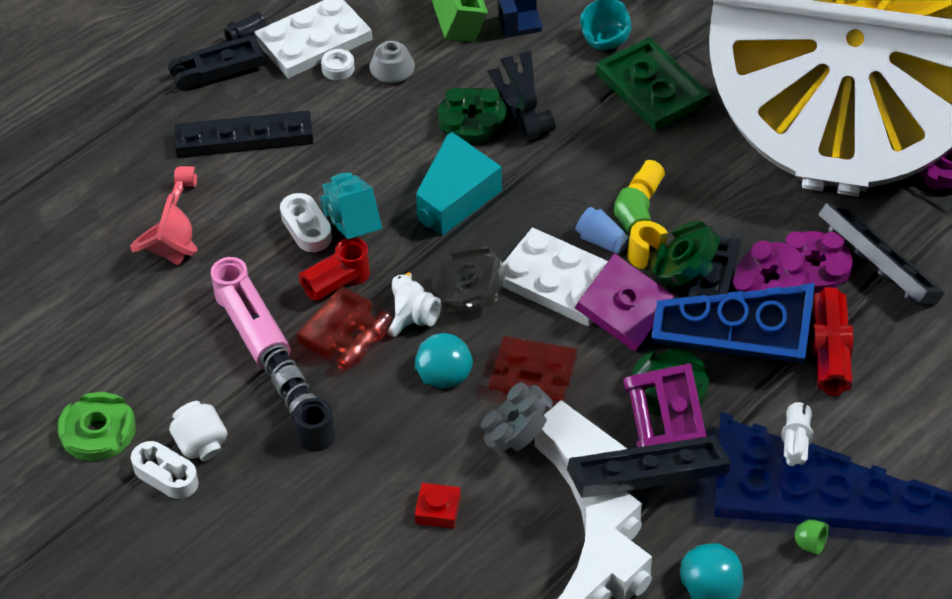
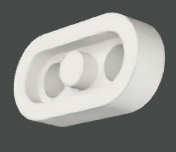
[280,193,332,252]

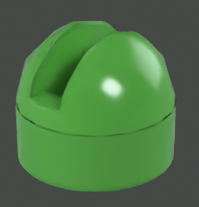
[794,520,828,555]

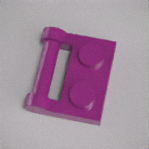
[623,363,707,447]

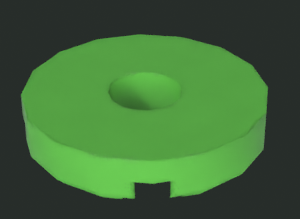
[58,392,136,461]

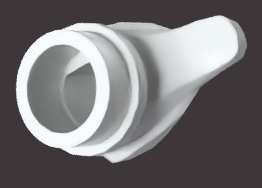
[388,272,441,337]

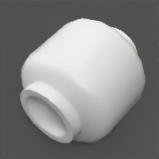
[169,401,228,461]

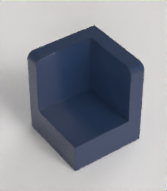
[497,0,543,38]

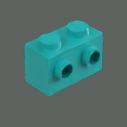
[320,173,383,239]

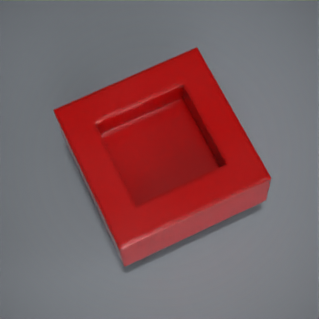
[414,483,461,529]

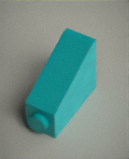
[416,132,502,236]

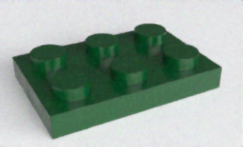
[595,37,710,131]

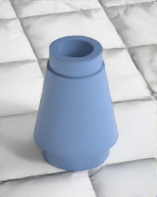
[575,207,630,255]

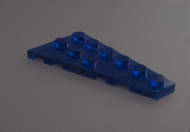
[714,412,952,537]

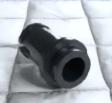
[223,12,267,42]

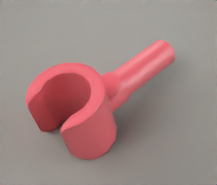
[172,166,197,205]

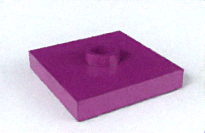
[574,253,674,352]

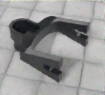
[487,50,556,142]

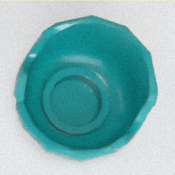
[580,0,632,51]
[414,333,473,389]
[680,543,744,599]

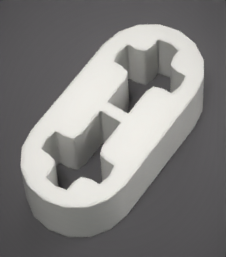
[131,441,198,499]

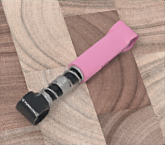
[210,257,335,452]

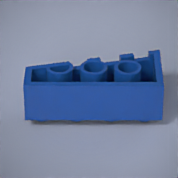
[652,283,815,364]

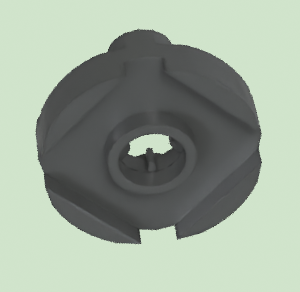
[481,382,552,457]

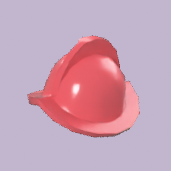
[130,193,198,265]

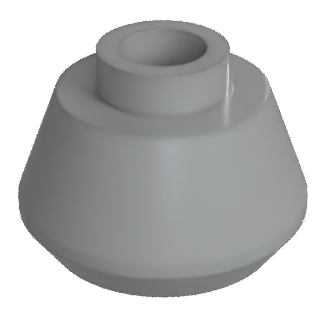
[370,41,415,84]

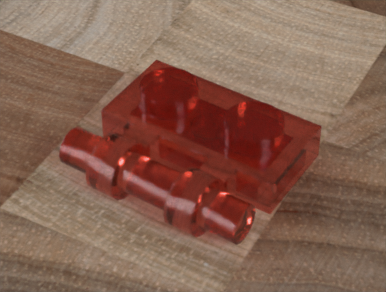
[297,286,393,370]
[489,336,577,402]

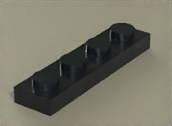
[174,110,314,158]
[819,203,945,305]
[567,435,731,498]

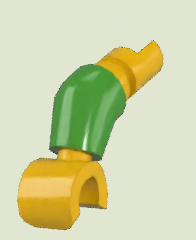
[614,160,668,269]

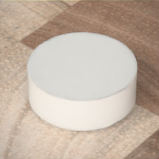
[321,49,355,80]

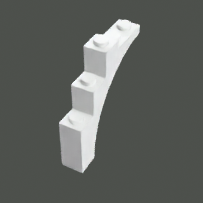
[535,400,652,599]

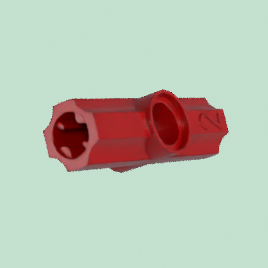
[811,287,853,396]

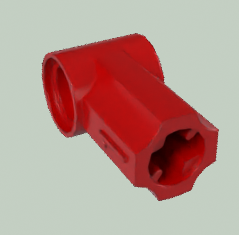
[298,237,370,301]

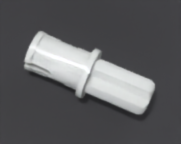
[781,402,813,467]

